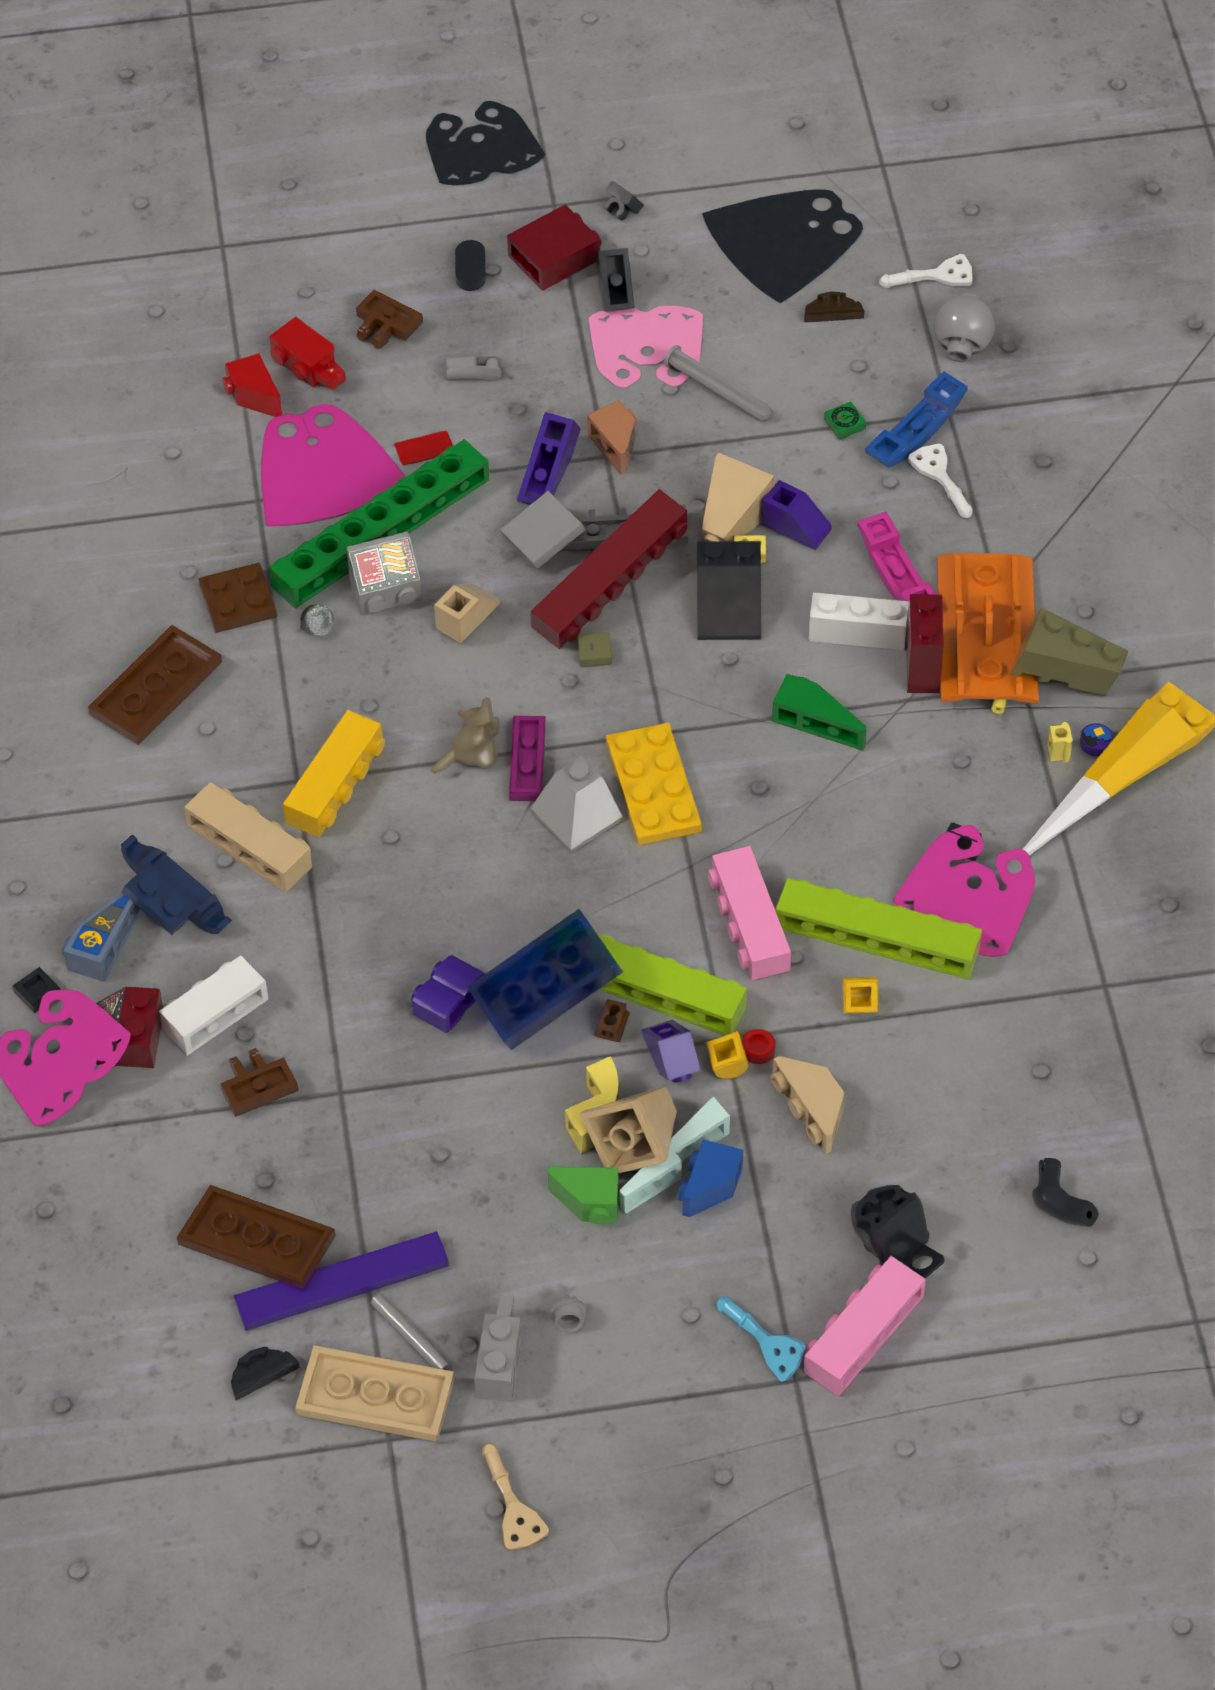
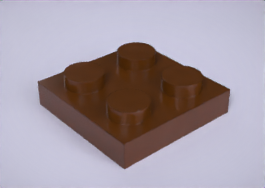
[199,562,277,633]

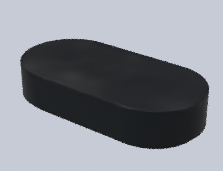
[455,240,486,291]

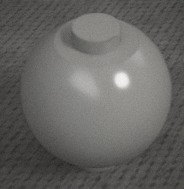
[934,293,995,363]

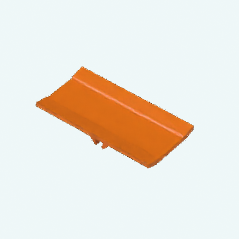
[937,553,1039,704]

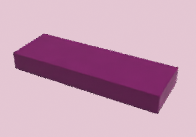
[509,716,546,801]

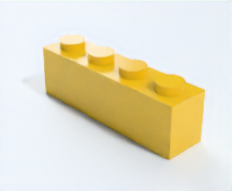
[283,710,385,838]

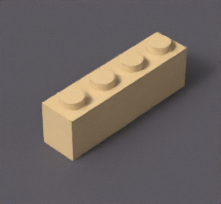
[184,782,312,893]

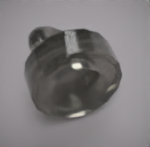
[300,604,334,636]

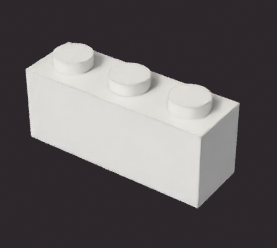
[809,592,909,650]
[159,955,268,1056]

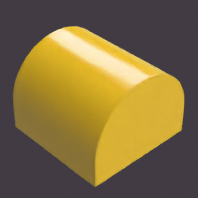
[842,977,878,1013]
[706,1031,749,1079]

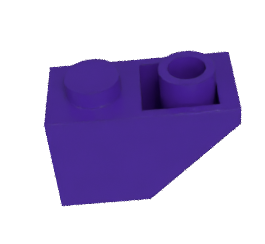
[762,480,832,550]

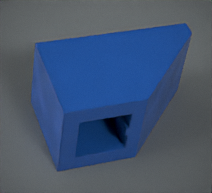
[678,1139,743,1217]

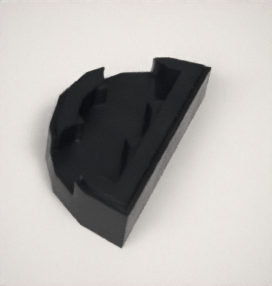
[231,1347,300,1401]

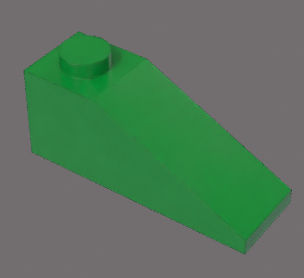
[772,673,867,751]

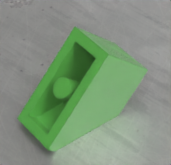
[548,1166,619,1224]

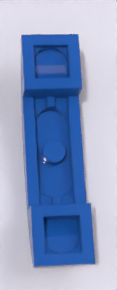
[865,371,968,468]

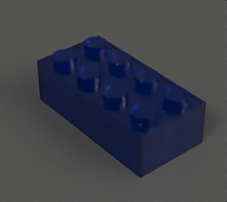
[467,909,623,1050]

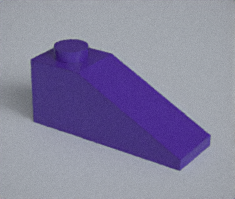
[517,412,581,505]

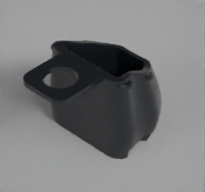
[851,1185,945,1278]

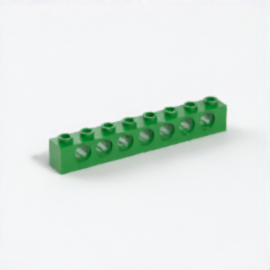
[269,439,489,609]

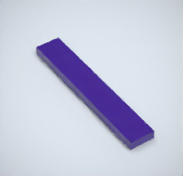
[234,1231,449,1331]

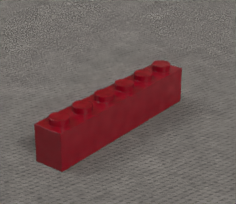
[530,489,688,649]

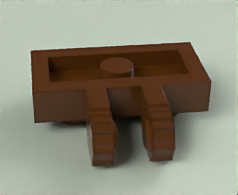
[356,290,423,349]
[220,1048,299,1117]

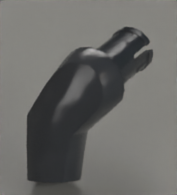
[1032,1158,1099,1227]

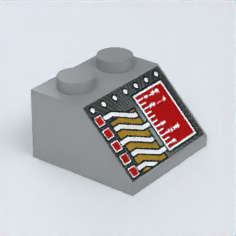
[347,531,422,615]

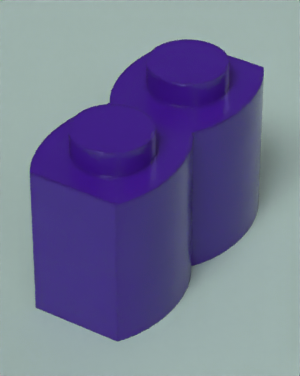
[411,955,486,1033]

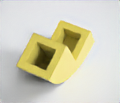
[565,1056,619,1154]

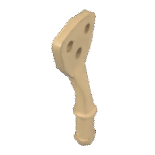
[482,1443,549,1551]

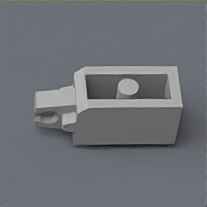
[475,1295,522,1402]

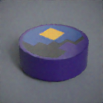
[1080,723,1113,756]

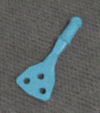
[717,1296,806,1382]

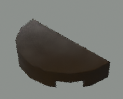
[804,291,865,323]

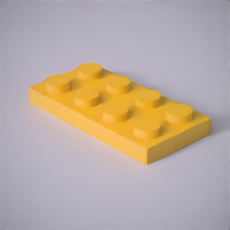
[606,722,702,846]

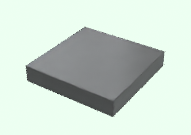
[500,491,586,569]

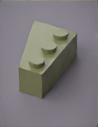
[1010,608,1128,696]

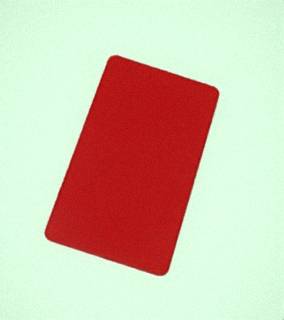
[394,430,453,465]

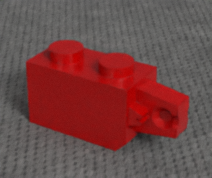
[269,317,346,390]

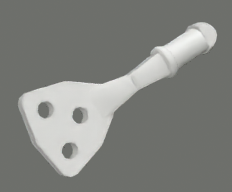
[879,254,973,289]
[908,444,973,518]

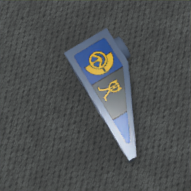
[62,893,142,981]

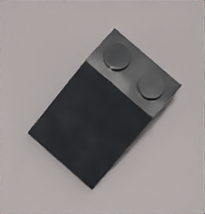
[697,541,761,640]

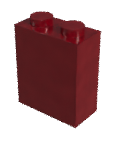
[507,204,602,291]
[906,594,944,694]

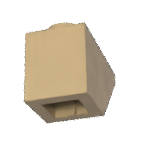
[434,585,500,643]

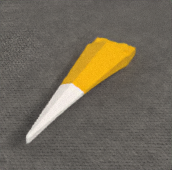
[1023,681,1215,856]

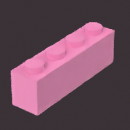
[707,846,791,981]
[803,1256,926,1397]

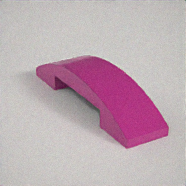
[858,512,935,610]

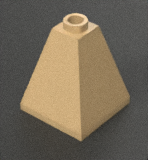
[702,452,775,541]
[580,1087,677,1173]

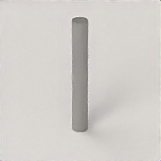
[371,1294,451,1370]

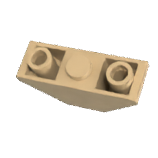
[771,1056,845,1155]

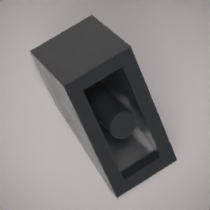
[595,248,635,312]

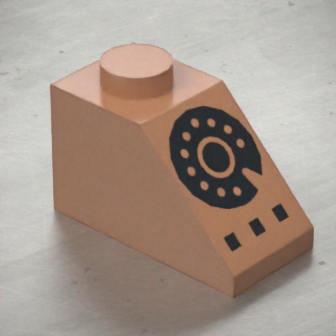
[587,400,637,475]

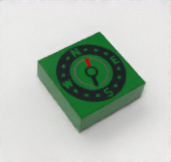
[824,401,866,440]

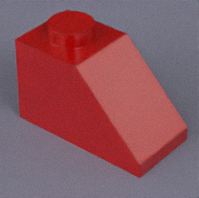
[222,353,282,417]

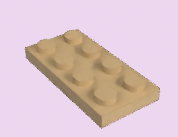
[295,1345,455,1442]

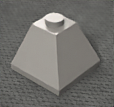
[530,756,623,854]

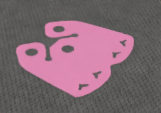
[588,306,703,388]

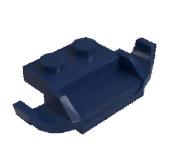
[121,834,232,935]

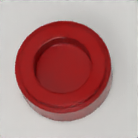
[742,1029,776,1064]

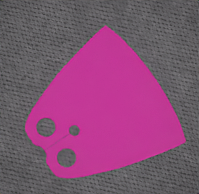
[261,404,405,526]

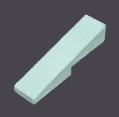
[619,1097,730,1214]

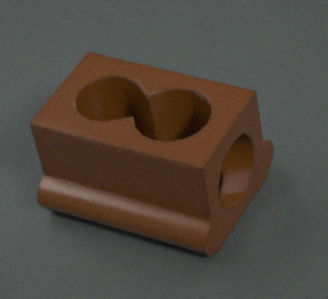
[594,999,630,1042]

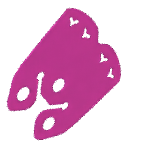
[893,825,1035,957]
[0,990,131,1126]

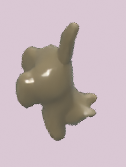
[431,697,500,773]

